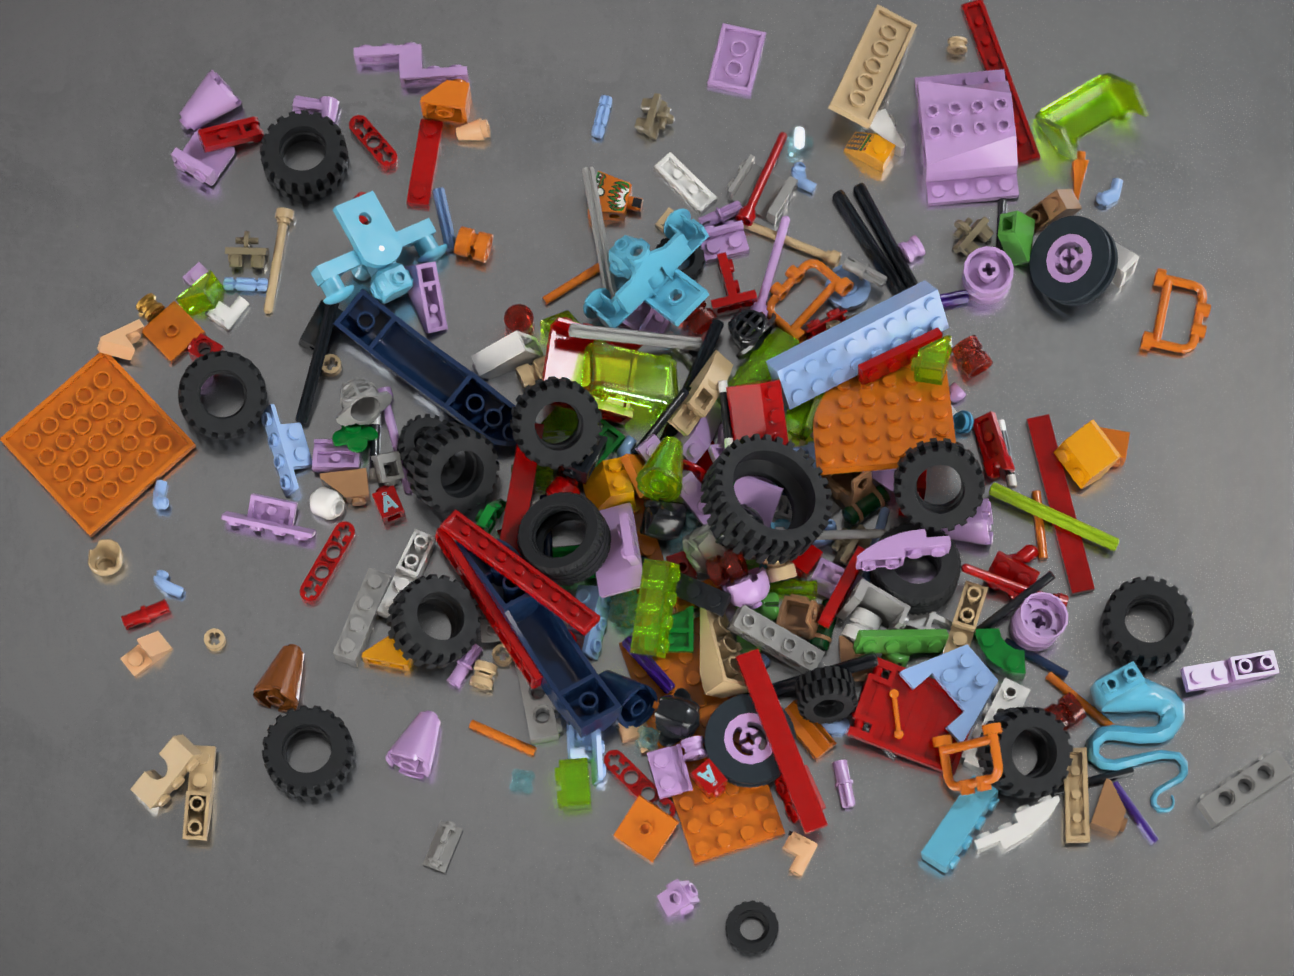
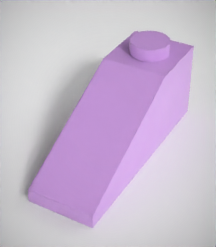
[404,261,448,333]
[666,401,722,464]

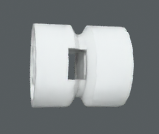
[840,607,882,644]

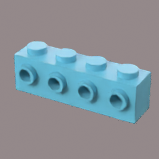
[921,775,999,874]

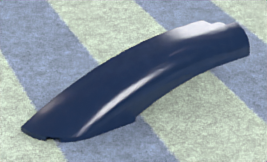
[333,288,544,446]
[455,538,622,738]

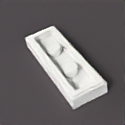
[654,152,717,215]

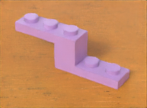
[354,42,469,87]
[635,434,711,526]

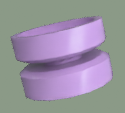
[961,246,1014,305]

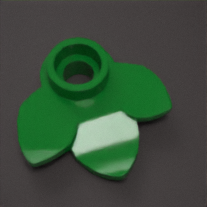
[332,423,378,453]

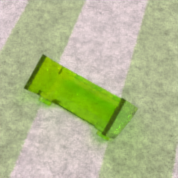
[1035,73,1149,161]

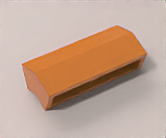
[784,699,837,761]

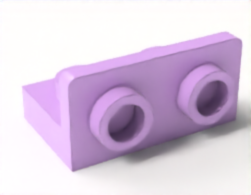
[701,220,749,264]

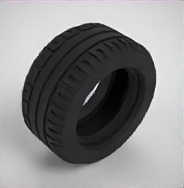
[517,492,611,586]

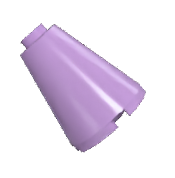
[179,69,242,130]
[941,498,993,545]
[386,710,441,779]

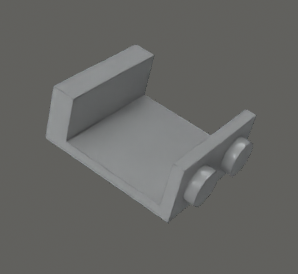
[726,155,798,225]
[836,578,911,630]

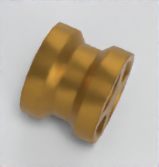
[135,293,165,322]

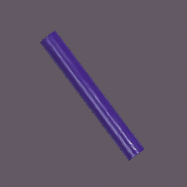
[1113,781,1159,845]

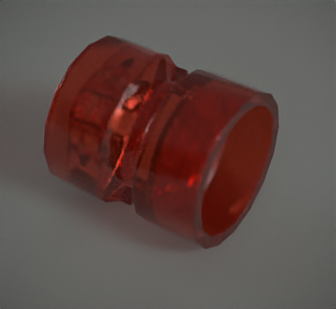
[684,300,718,337]
[504,304,535,336]
[951,335,994,378]
[705,548,749,587]
[1044,692,1087,731]

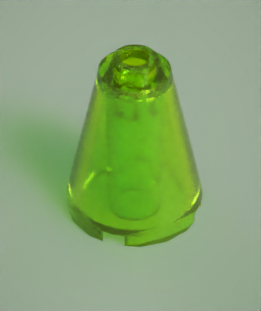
[636,437,683,502]

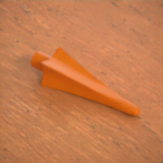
[1072,151,1089,201]

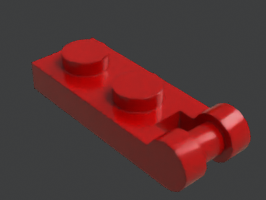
[198,116,264,153]

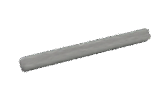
[582,166,616,299]
[568,323,702,351]

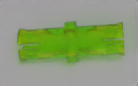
[769,578,818,596]

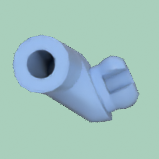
[791,162,817,194]
[617,435,637,457]
[152,480,169,510]
[153,570,184,598]
[821,718,850,734]

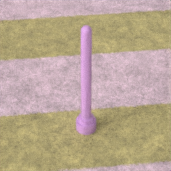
[750,216,790,317]
[377,387,412,494]

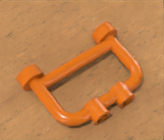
[766,259,854,346]
[1140,268,1211,353]
[932,723,1003,795]

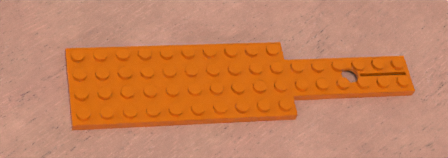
[619,494,785,865]

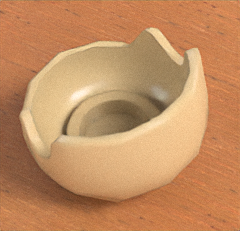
[88,539,123,577]

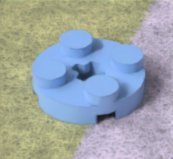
[825,265,871,311]

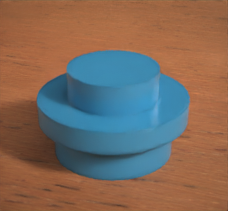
[953,410,974,434]

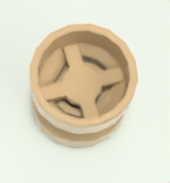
[469,660,498,690]

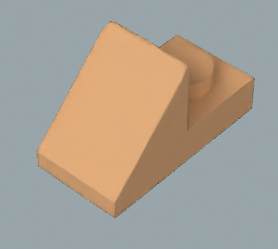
[97,319,144,360]
[120,631,173,678]

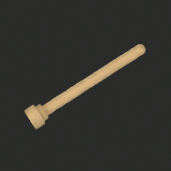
[264,207,294,314]
[743,222,842,269]

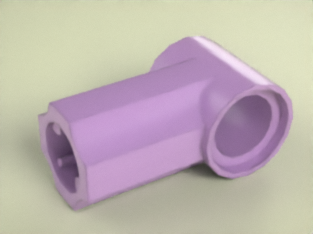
[292,96,339,124]

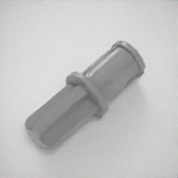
[842,255,887,287]

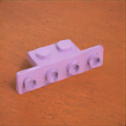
[221,493,316,540]

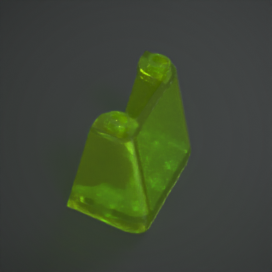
[581,340,679,417]

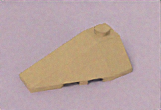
[700,608,749,698]

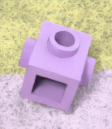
[657,879,700,917]

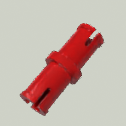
[121,599,171,630]

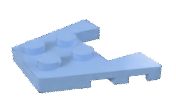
[899,644,998,742]

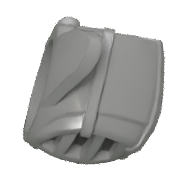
[336,377,392,426]
[682,523,729,574]

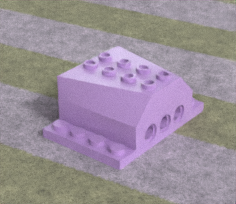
[914,69,1019,207]

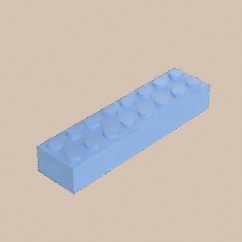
[766,280,949,409]

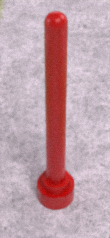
[736,132,787,226]
[961,564,1069,607]

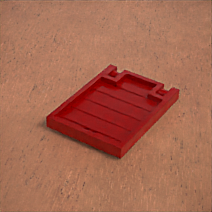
[845,657,971,776]

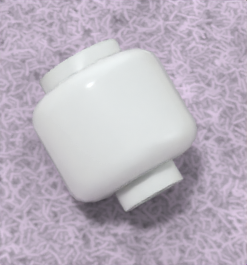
[309,487,345,520]

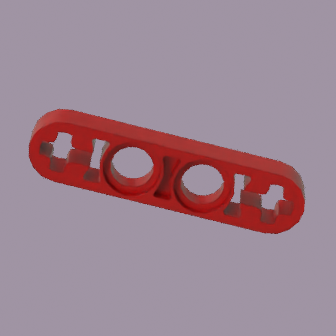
[300,521,356,604]
[818,546,865,629]
[604,750,676,818]

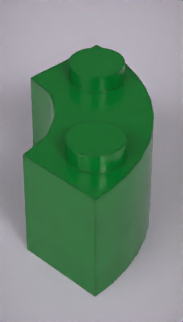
[973,628,1026,680]

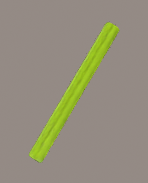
[989,482,1120,551]

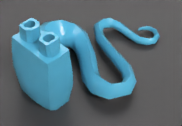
[1086,661,1188,812]

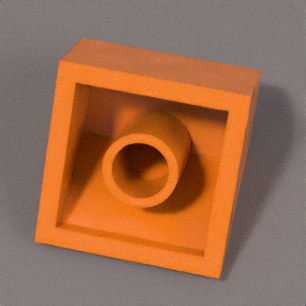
[420,79,472,125]

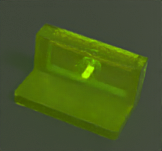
[785,393,825,441]

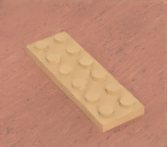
[828,5,917,129]

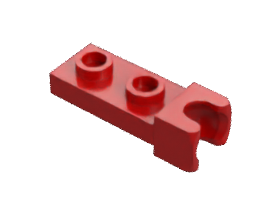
[973,411,1015,479]

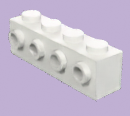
[961,678,1031,775]

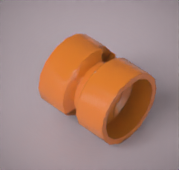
[454,226,493,263]

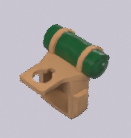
[825,471,890,526]
[776,594,839,652]

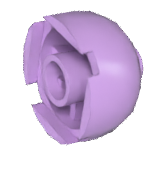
[721,567,770,610]

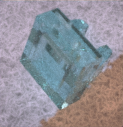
[787,127,813,157]

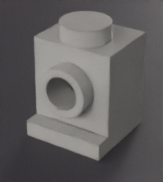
[371,451,405,486]

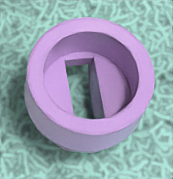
[949,382,966,403]

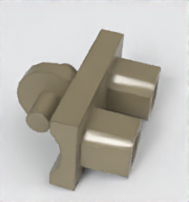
[635,93,675,140]
[952,216,994,257]
[225,231,269,267]
[832,524,872,566]

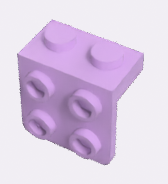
[171,129,235,186]

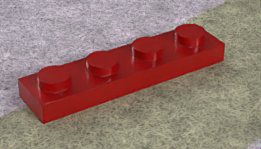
[858,327,942,386]

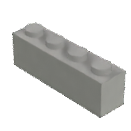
[333,568,392,668]

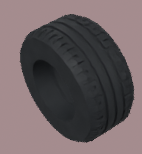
[869,522,961,615]

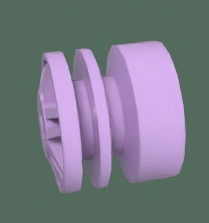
[1010,592,1068,652]

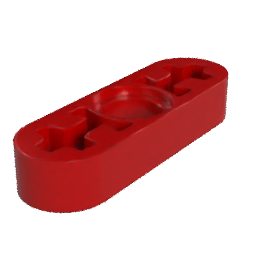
[349,115,398,170]

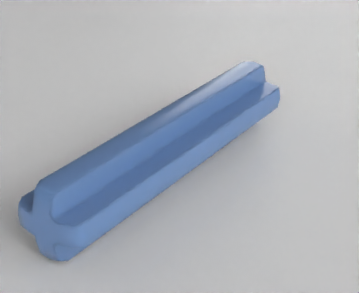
[432,187,456,252]

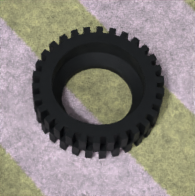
[700,434,833,565]

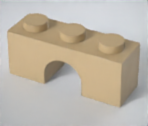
[130,734,203,809]

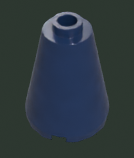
[599,670,658,728]

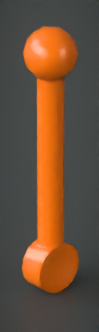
[889,689,904,739]

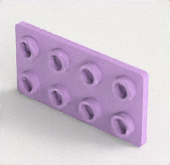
[596,503,646,598]

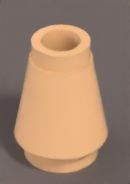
[456,118,490,141]

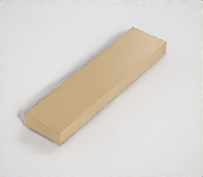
[1064,747,1090,843]

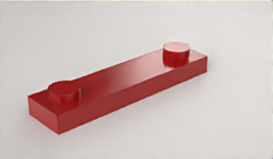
[406,119,444,208]

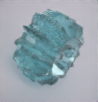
[607,589,646,628]

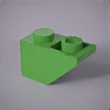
[998,210,1035,266]

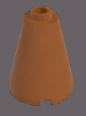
[253,644,304,712]

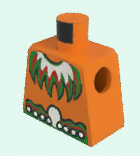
[588,171,643,221]

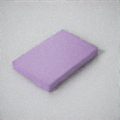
[707,23,766,96]

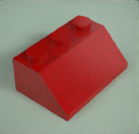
[726,380,789,445]

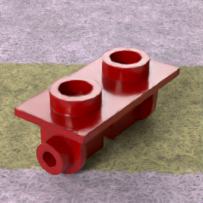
[803,307,848,339]

